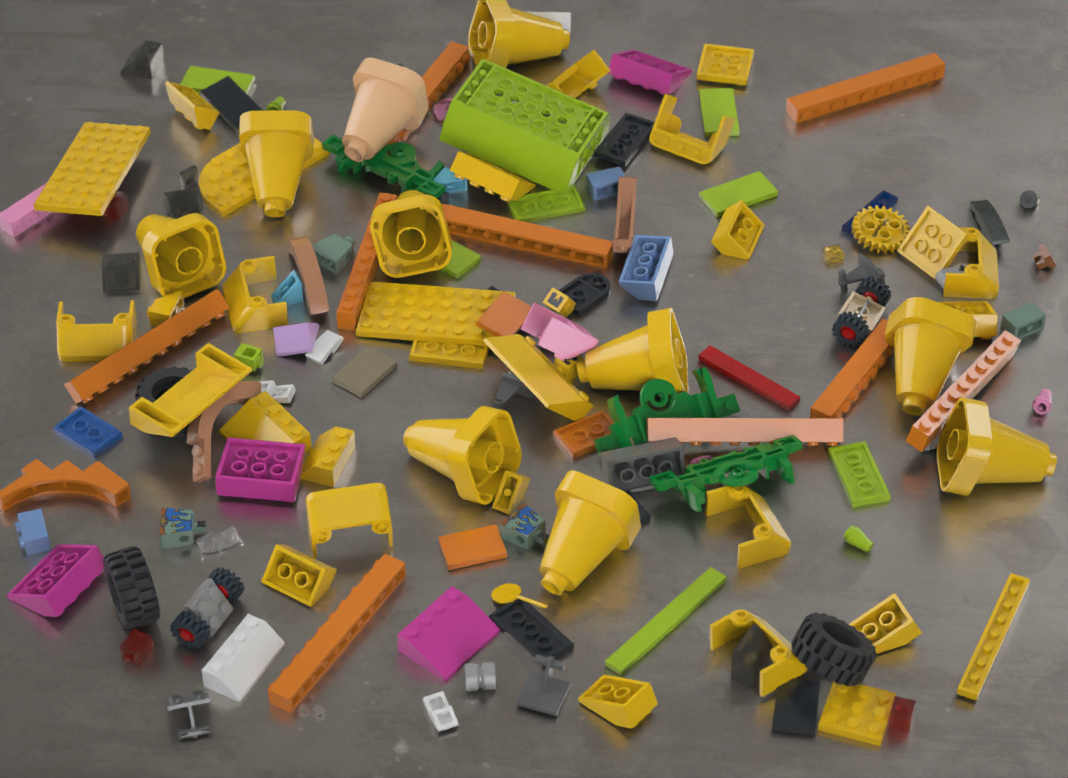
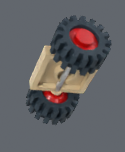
[832,277,891,347]

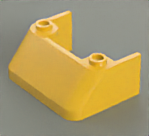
[547,50,611,98]
[649,94,736,165]
[943,227,999,299]
[223,256,288,334]
[56,300,137,362]
[305,483,393,558]
[705,486,791,569]
[710,609,808,697]

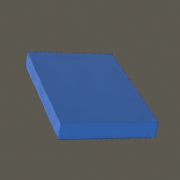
[53,406,123,458]

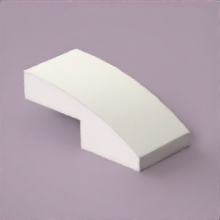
[305,330,344,365]
[260,380,296,403]
[423,691,459,732]

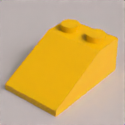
[849,593,922,654]
[577,675,658,729]

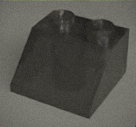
[120,41,164,79]
[163,187,203,218]
[102,252,141,295]
[731,624,774,689]

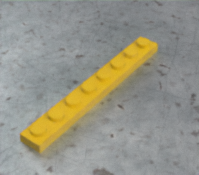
[956,573,1030,701]

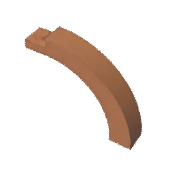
[613,176,637,253]
[287,236,330,315]

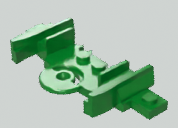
[322,134,445,198]
[593,367,741,458]
[649,435,803,512]

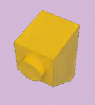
[147,291,184,326]
[492,470,531,515]

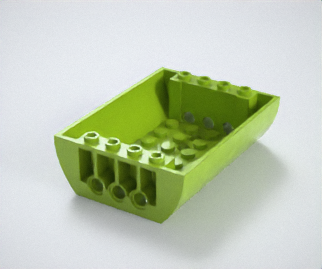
[439,58,610,195]

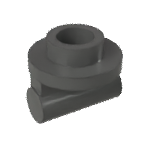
[1020,190,1040,208]

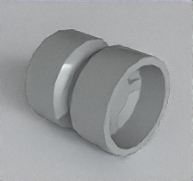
[464,662,496,691]

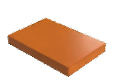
[475,291,532,337]
[553,410,614,459]
[438,524,507,570]

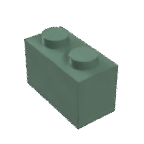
[1000,302,1046,339]

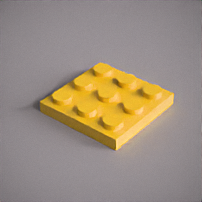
[696,44,754,85]
[897,206,970,279]
[818,682,897,746]

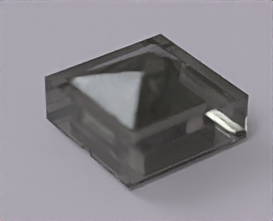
[180,165,199,189]

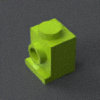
[233,343,265,372]

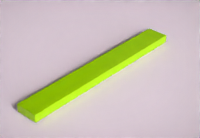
[605,567,727,676]

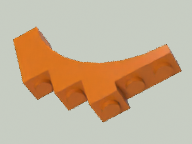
[0,459,131,512]

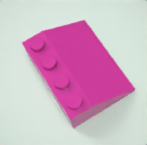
[609,49,693,95]
[215,437,305,502]
[6,544,104,617]
[397,586,500,682]

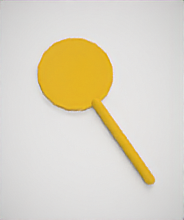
[491,583,547,608]

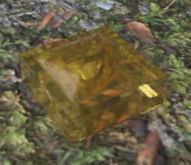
[822,244,845,263]

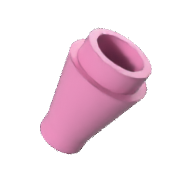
[1032,389,1052,414]

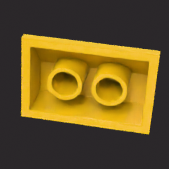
[165,81,220,130]
[711,200,765,260]
[301,426,355,487]
[261,544,337,607]

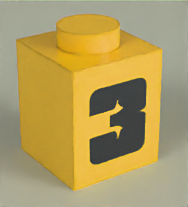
[542,287,576,318]
[554,355,584,381]

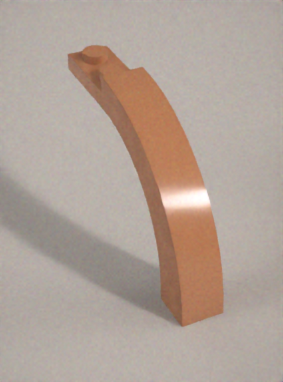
[187,381,261,483]

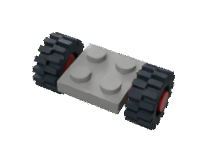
[170,567,245,649]

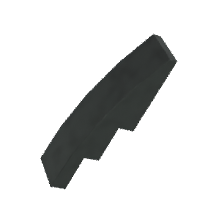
[970,199,1010,245]

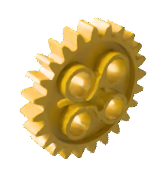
[851,205,910,254]

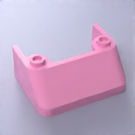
[520,302,600,361]

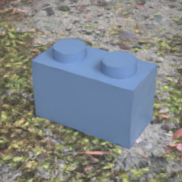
[586,166,625,201]
[15,509,51,556]

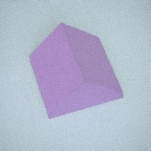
[273,322,319,357]

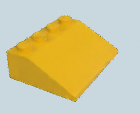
[450,151,536,202]
[938,301,998,339]
[219,391,312,454]

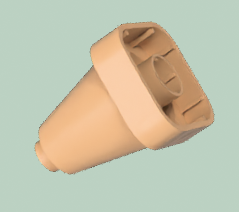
[342,58,429,162]

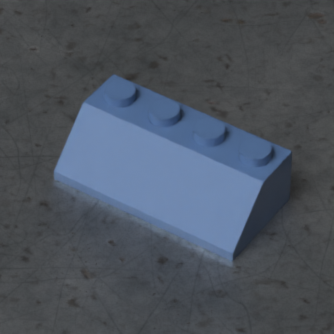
[619,235,674,301]

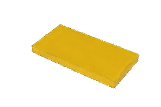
[409,339,489,369]

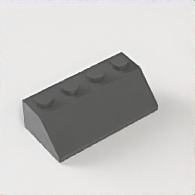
[601,437,686,493]

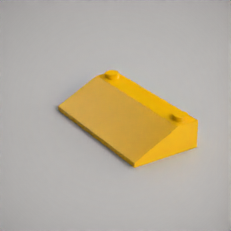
[483,334,594,421]
[129,343,252,437]

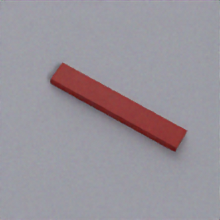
[698,345,801,412]

